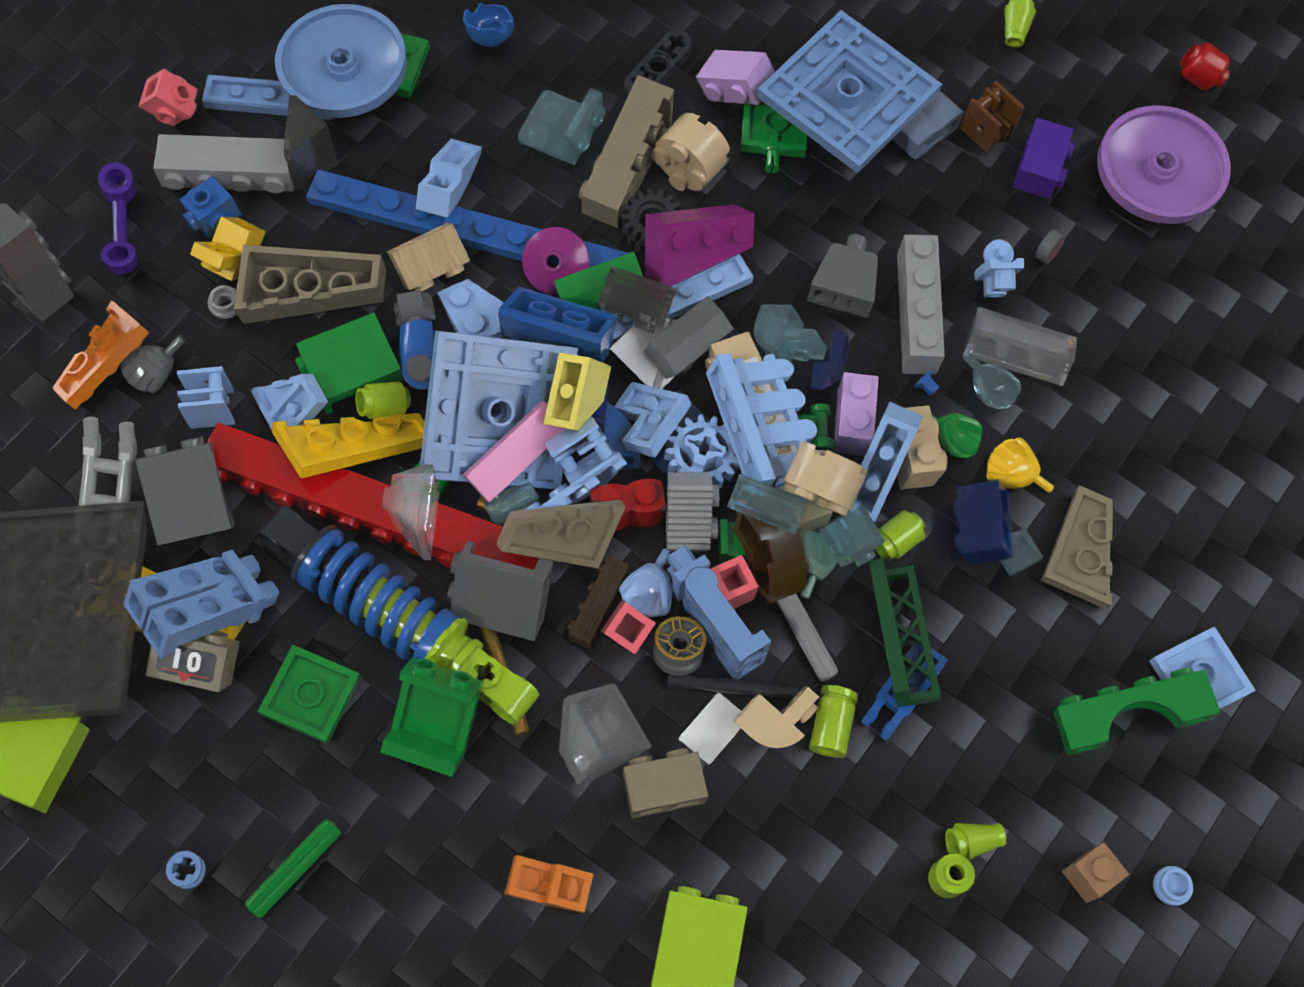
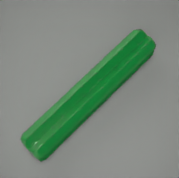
[245,819,341,918]

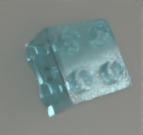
[518,88,605,165]

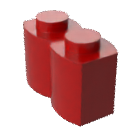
[590,479,666,531]

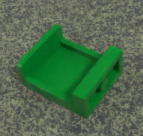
[294,313,404,414]
[381,657,484,777]

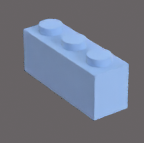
[851,402,923,522]

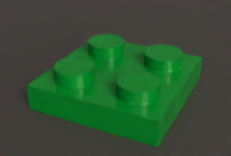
[257,645,362,744]

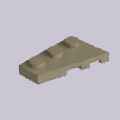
[1040,486,1113,610]
[497,500,625,568]

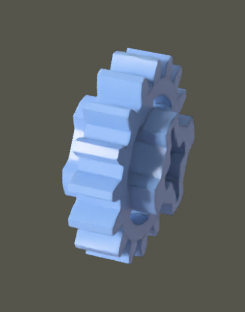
[664,415,739,488]

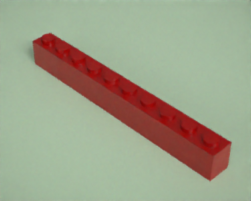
[208,422,548,570]

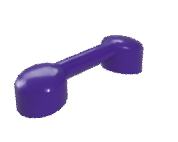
[98,162,138,275]

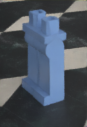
[666,545,771,680]
[124,550,279,659]

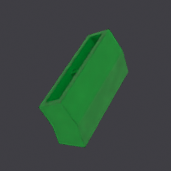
[554,251,648,310]

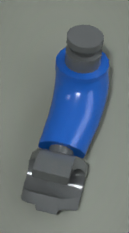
[394,290,436,390]

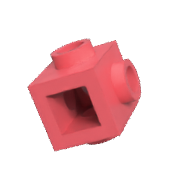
[139,69,198,126]

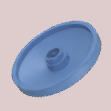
[275,4,407,118]

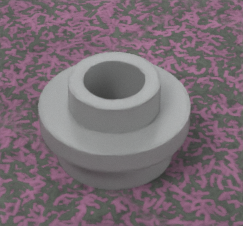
[208,285,237,319]

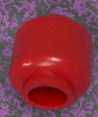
[1180,42,1230,90]

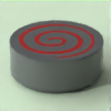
[1035,230,1065,264]

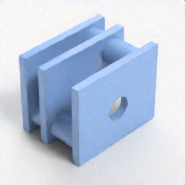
[177,366,235,429]
[544,416,618,487]

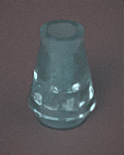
[484,481,540,526]

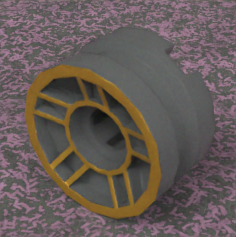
[653,616,706,676]

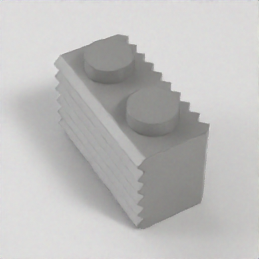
[666,471,719,551]

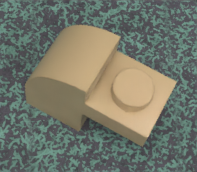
[733,686,819,748]

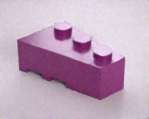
[645,204,754,291]

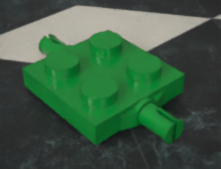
[740,101,807,173]

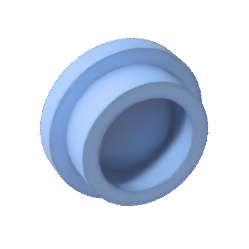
[1153,866,1193,906]

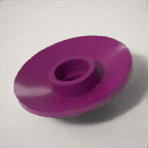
[522,227,589,295]

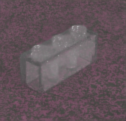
[964,307,1077,386]

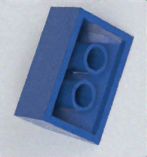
[498,287,618,363]

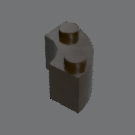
[733,492,809,604]

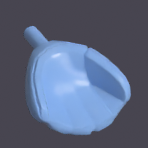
[619,549,672,618]

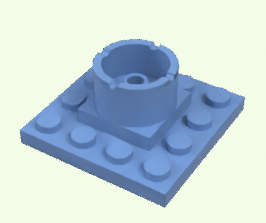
[757,10,942,173]
[419,330,578,489]

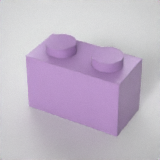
[696,50,775,105]
[834,372,879,456]

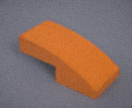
[504,855,594,913]

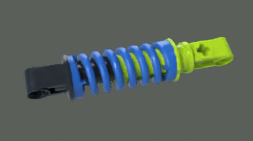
[257,505,540,725]

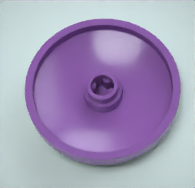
[1097,106,1231,224]

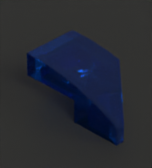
[811,332,850,390]

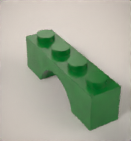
[1054,667,1221,756]

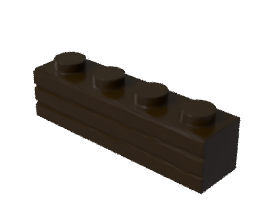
[567,555,629,650]

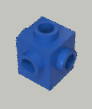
[180,176,242,238]

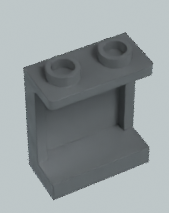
[135,437,235,546]
[446,541,554,641]

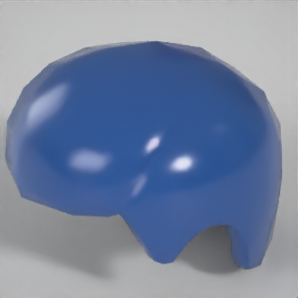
[463,3,514,48]

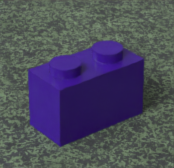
[1012,118,1075,199]

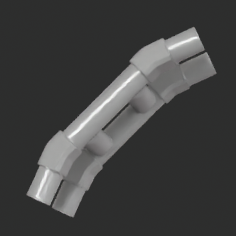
[71,417,137,552]

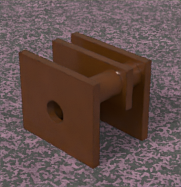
[960,81,1025,154]

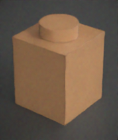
[1062,842,1129,903]

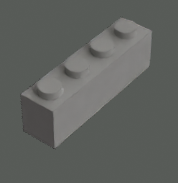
[153,134,298,193]
[897,235,945,375]

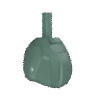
[798,529,841,599]

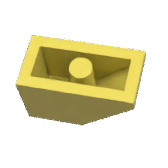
[543,353,611,431]

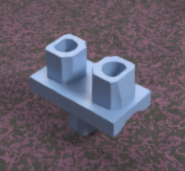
[975,239,1024,297]

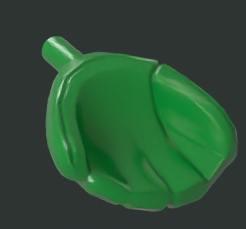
[932,413,983,458]

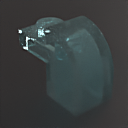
[754,304,827,362]

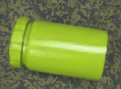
[809,685,858,758]

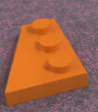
[52,301,149,410]

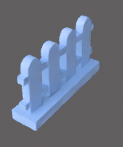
[706,353,821,497]

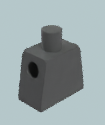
[807,234,878,318]

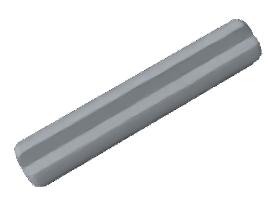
[776,594,838,682]

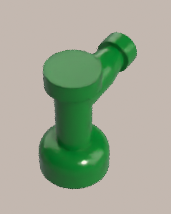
[797,404,836,453]

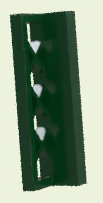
[869,558,941,708]

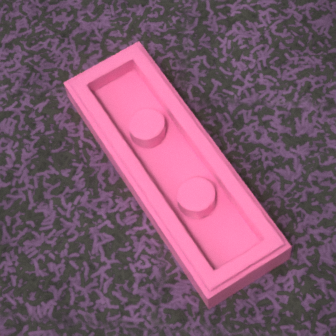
[463,401,565,503]

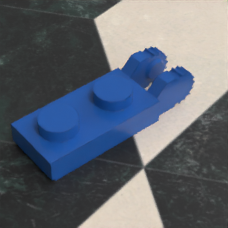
[861,643,948,741]

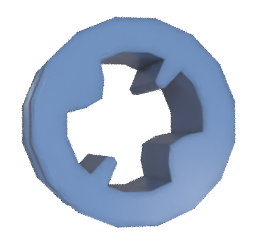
[166,851,206,889]

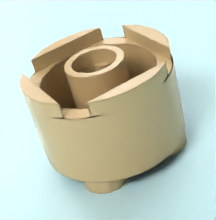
[650,113,730,191]
[782,441,869,516]

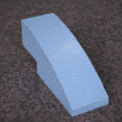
[416,139,482,218]

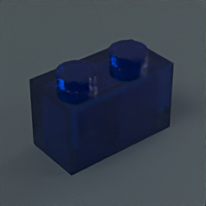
[953,480,1014,564]

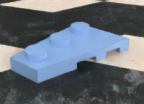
[525,452,627,510]

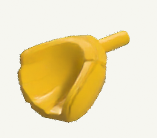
[986,437,1054,493]

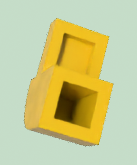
[190,217,266,281]

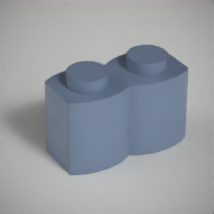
[892,91,964,160]

